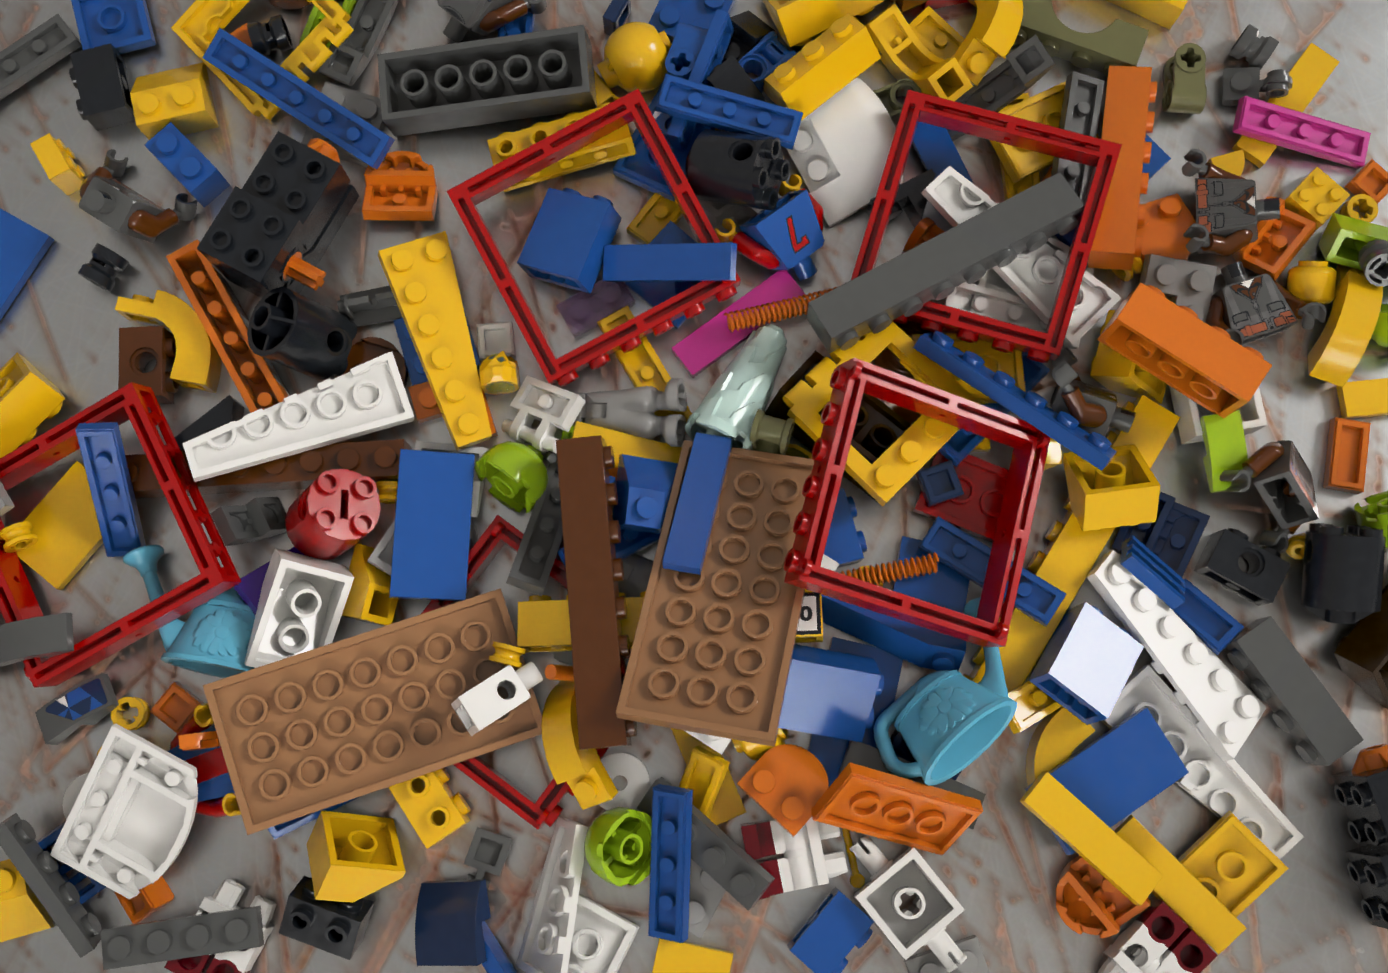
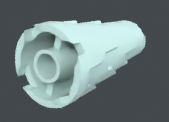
[685,324,787,450]

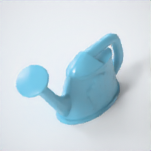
[123,545,255,678]
[873,597,1017,786]

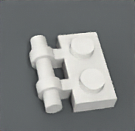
[501,375,586,453]

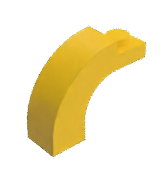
[953,0,1023,86]
[865,3,973,101]
[1307,264,1383,387]
[115,290,222,393]
[542,681,618,810]
[1025,706,1096,786]

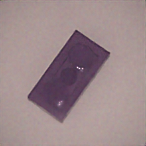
[556,279,635,338]

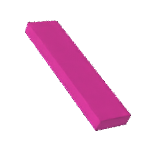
[1232,96,1371,169]
[672,270,805,378]

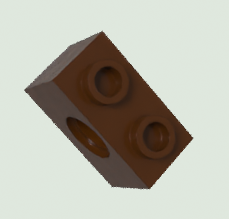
[118,326,179,405]

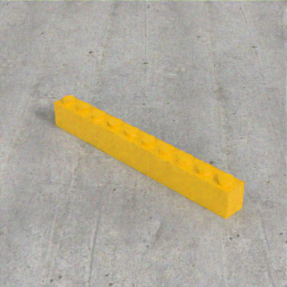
[963,395,1180,692]

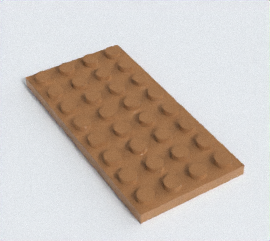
[616,440,815,747]
[203,588,542,835]

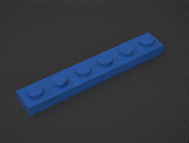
[202,28,395,169]
[913,331,1117,471]

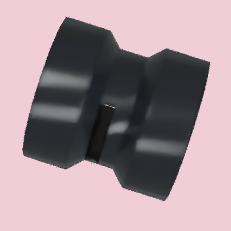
[247,15,293,56]
[78,243,129,292]

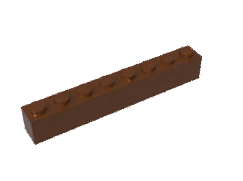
[556,435,637,750]
[125,439,412,499]

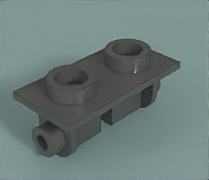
[337,285,402,327]

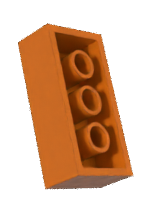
[1097,282,1272,418]

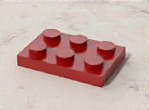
[913,452,1041,551]

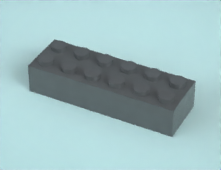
[377,25,597,137]

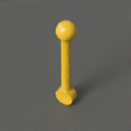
[842,828,865,888]

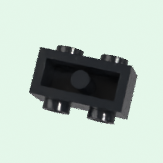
[279,876,374,960]

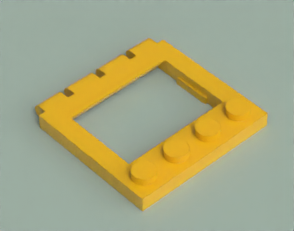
[171,0,354,121]
[783,321,980,507]

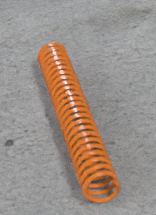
[723,287,837,333]
[841,552,939,585]

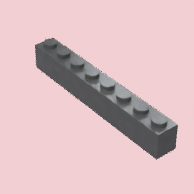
[807,172,1085,353]

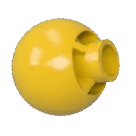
[597,22,672,93]

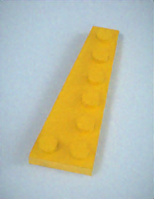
[378,231,492,451]

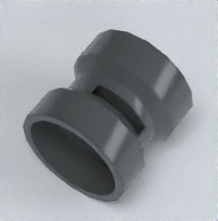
[1228,24,1279,70]
[1358,239,1388,287]

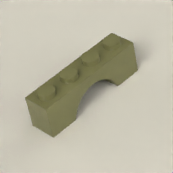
[1014,0,1149,77]

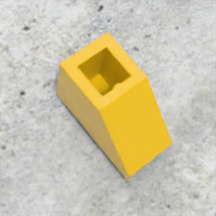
[342,543,399,626]

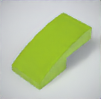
[1200,410,1248,493]

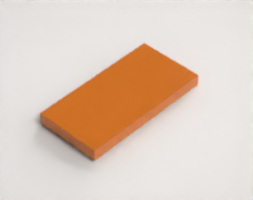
[811,762,983,855]

